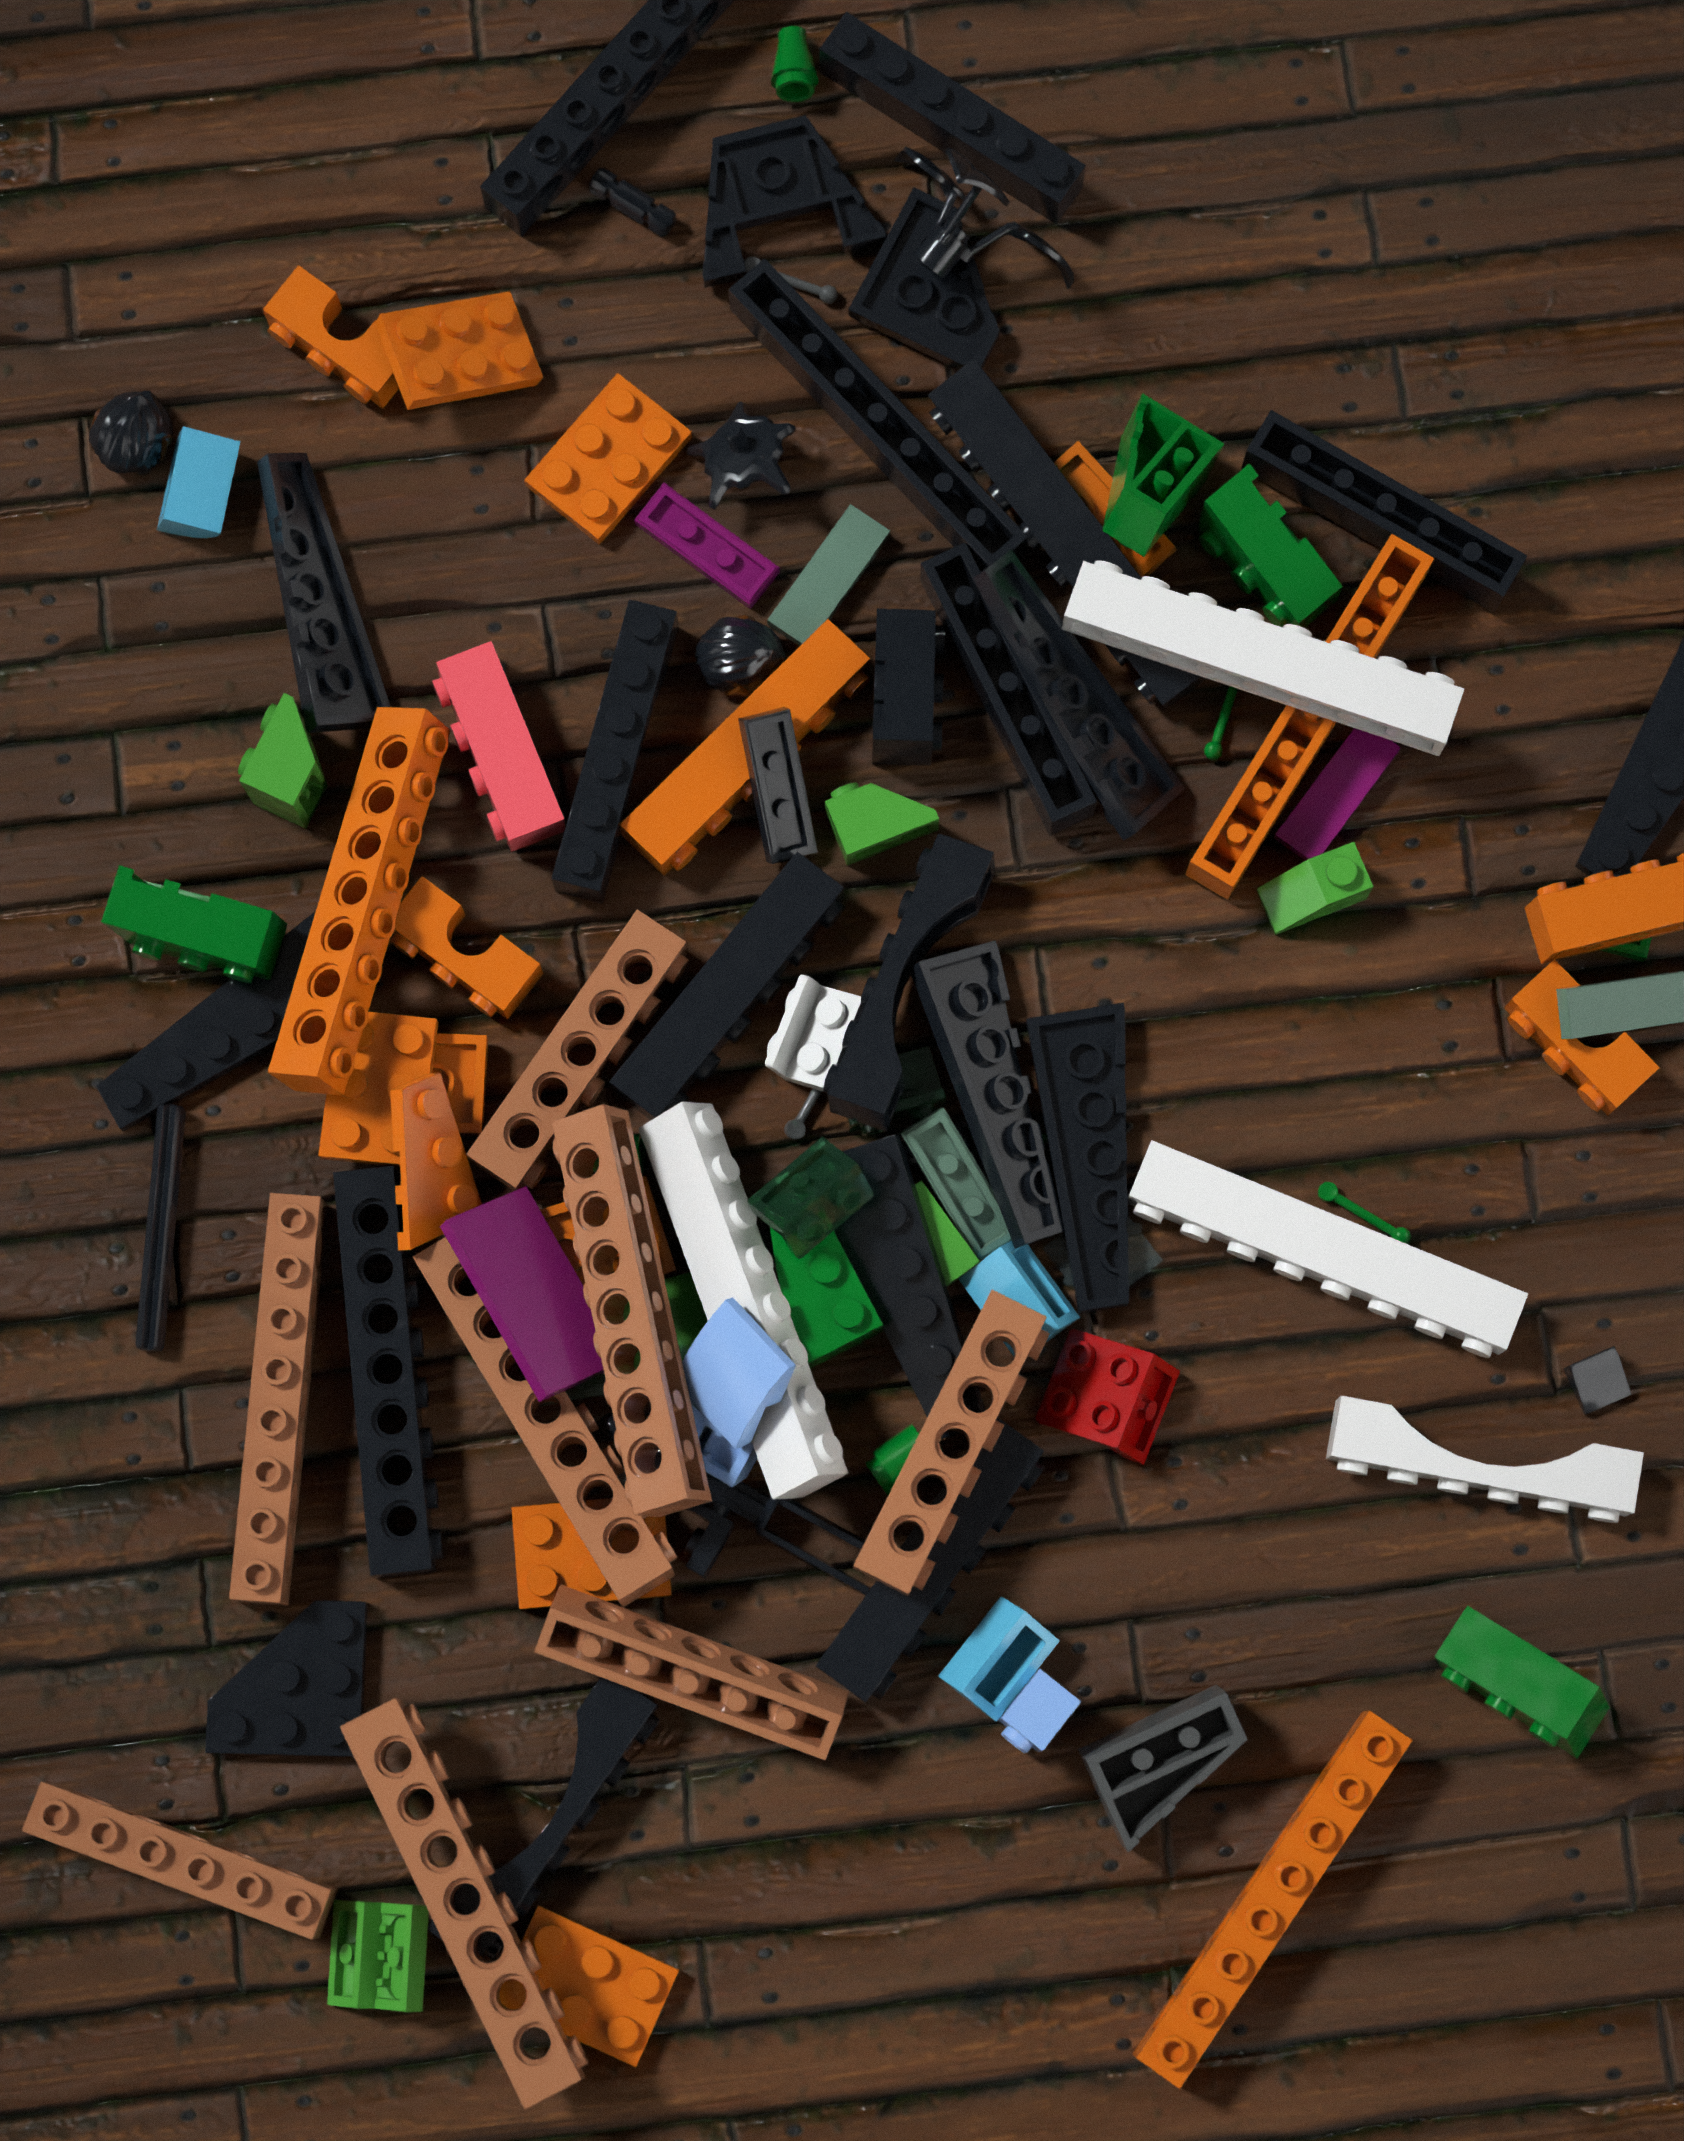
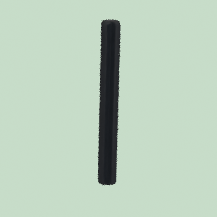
[135,1104,186,1352]

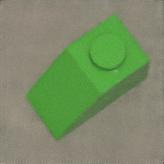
[825,782,939,866]
[1256,842,1374,935]

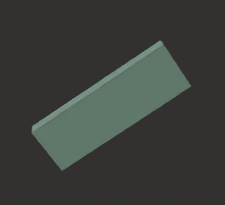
[767,504,890,646]
[1556,971,1684,1039]
[899,1107,1012,1261]

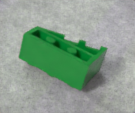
[1102,393,1224,557]
[1197,463,1343,628]
[101,865,288,983]
[768,1191,883,1369]
[1434,1605,1610,1759]

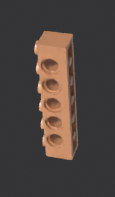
[466,909,690,1191]
[853,1289,1050,1596]
[534,1585,849,1760]
[22,1781,339,1940]

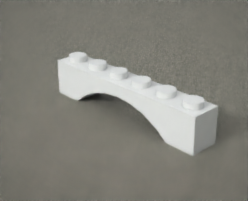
[1326,1395,1644,1523]

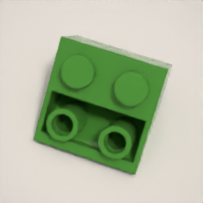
[238,693,328,829]

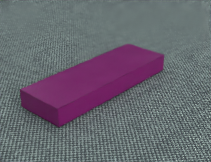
[634,483,780,609]
[1273,728,1401,861]

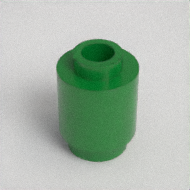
[866,1424,944,1495]

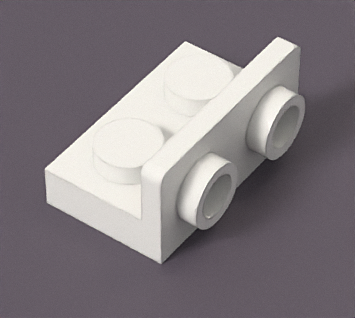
[765,974,865,1091]

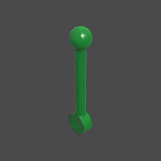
[1204,686,1238,760]
[1318,1182,1411,1244]

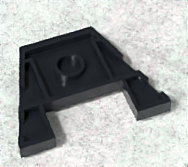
[702,115,886,288]

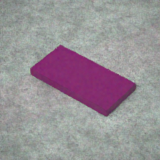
[440,1186,604,1402]

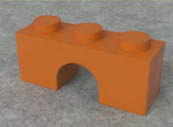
[263,265,399,408]
[390,876,544,1020]
[1504,959,1660,1116]

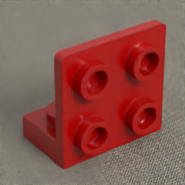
[1036,1329,1180,1465]

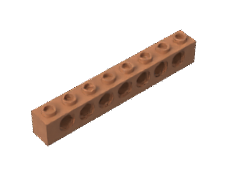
[552,1104,712,1517]
[229,1193,328,1606]
[412,1237,677,1607]
[340,1698,588,2109]

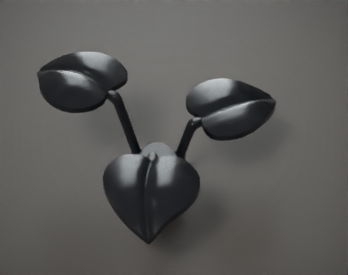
[895,146,1074,290]

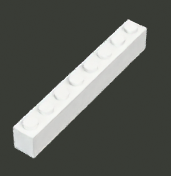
[1062,560,1464,756]
[638,1102,848,1500]
[1128,1140,1528,1358]

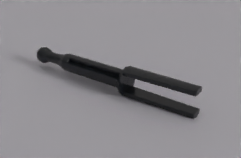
[599,1412,870,1596]

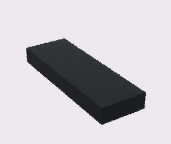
[738,707,818,864]

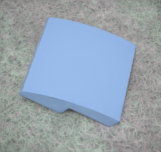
[682,1297,796,1449]

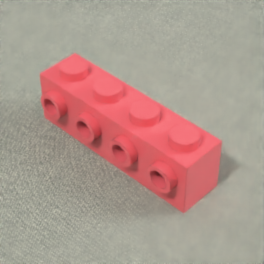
[432,641,566,852]

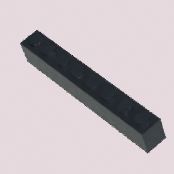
[729,258,1028,572]
[928,359,1207,709]

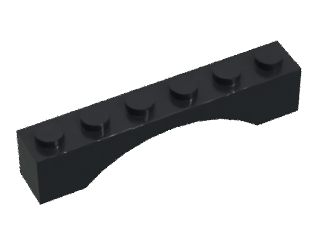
[551,599,679,904]
[823,833,995,1132]
[428,1677,660,1961]

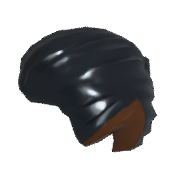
[89,391,174,474]
[694,615,787,698]

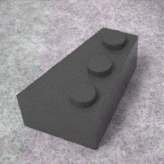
[1078,1685,1247,1853]

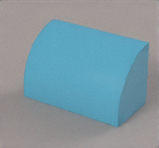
[157,426,241,538]
[959,1241,1080,1356]
[938,1596,1060,1722]

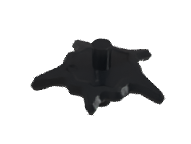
[686,402,796,510]

